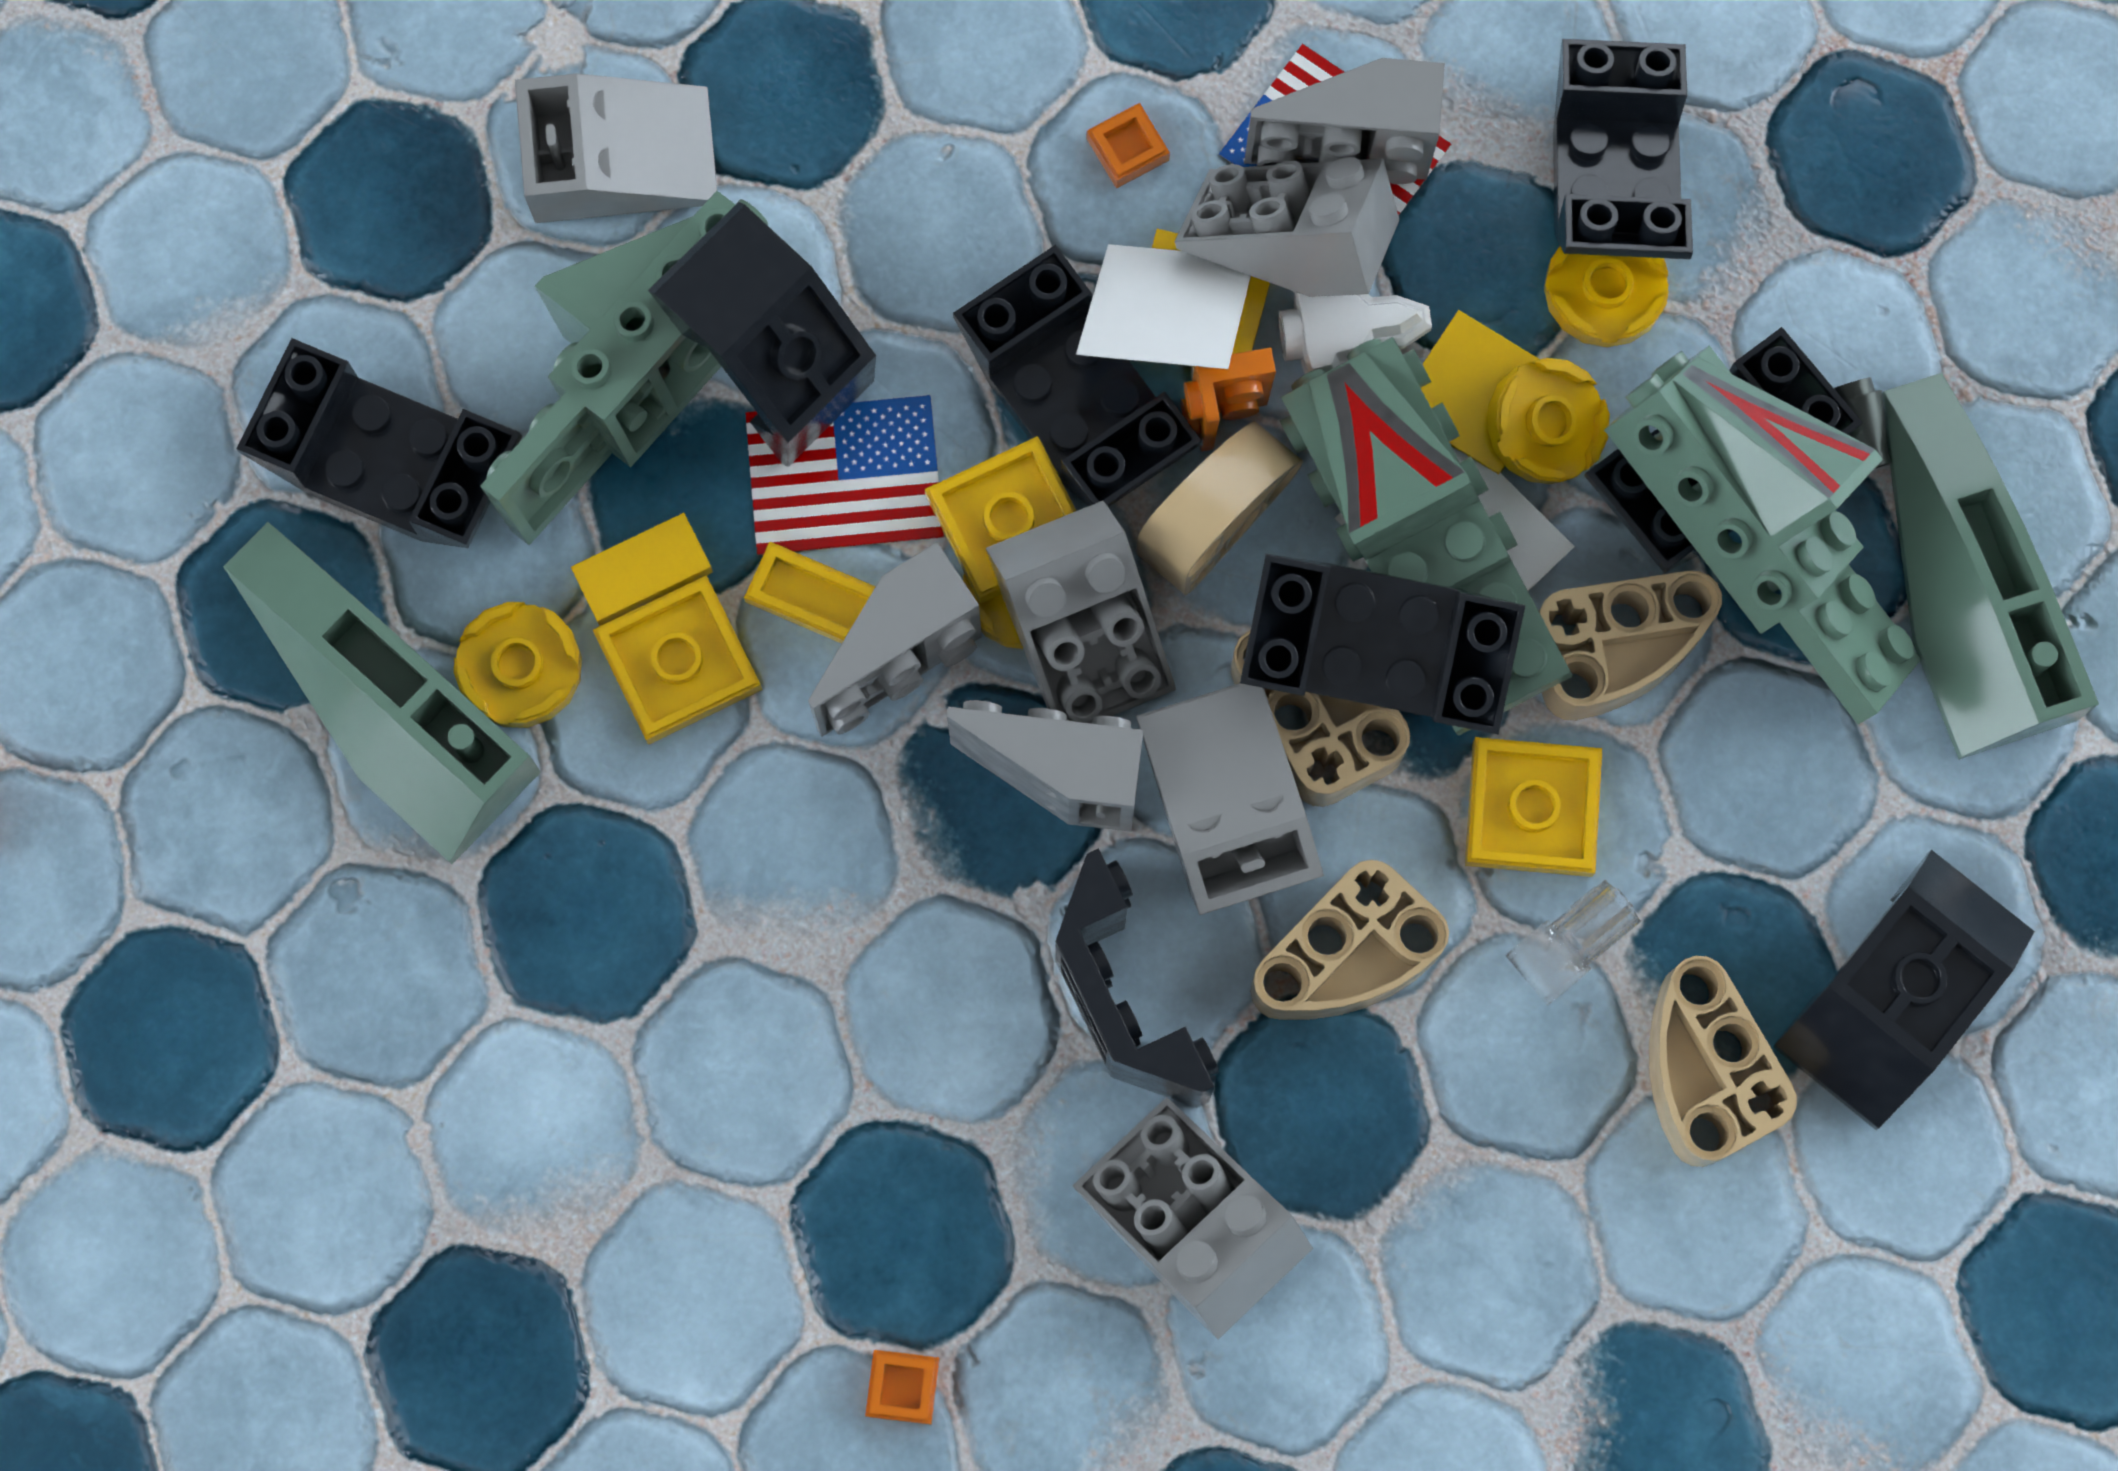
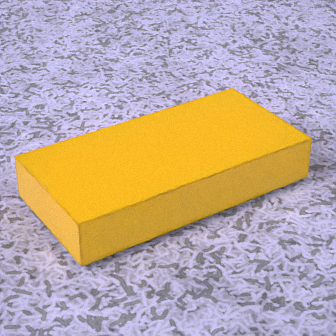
[571,513,713,626]
[744,542,876,644]

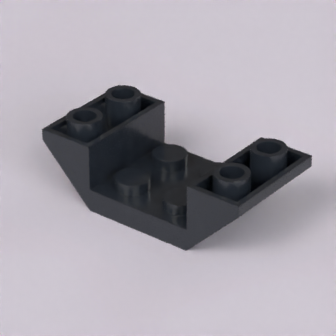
[1553,39,1693,259]
[648,202,876,467]
[953,245,1202,507]
[1584,327,1863,573]
[236,338,522,548]
[1240,554,1525,735]
[1055,848,1219,1108]
[1773,850,2035,1130]

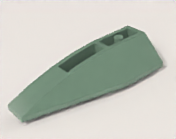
[1882,373,2099,760]
[223,522,541,864]

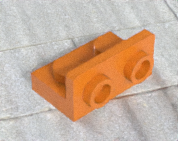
[1181,347,1276,452]

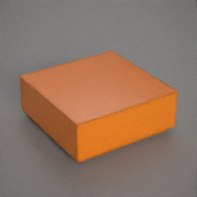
[1086,103,1170,189]
[865,1350,940,1425]

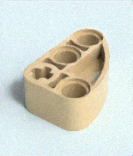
[1137,421,1303,596]
[1539,571,1722,721]
[1231,630,1410,807]
[1250,860,1449,1020]
[1649,956,1797,1167]

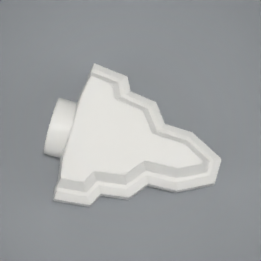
[1278,291,1432,374]

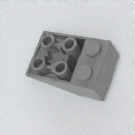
[1244,58,1445,184]
[515,73,717,223]
[1174,157,1399,297]
[986,501,1176,724]
[808,542,982,737]
[1136,683,1324,915]
[947,700,1143,832]
[1072,1097,1313,1339]

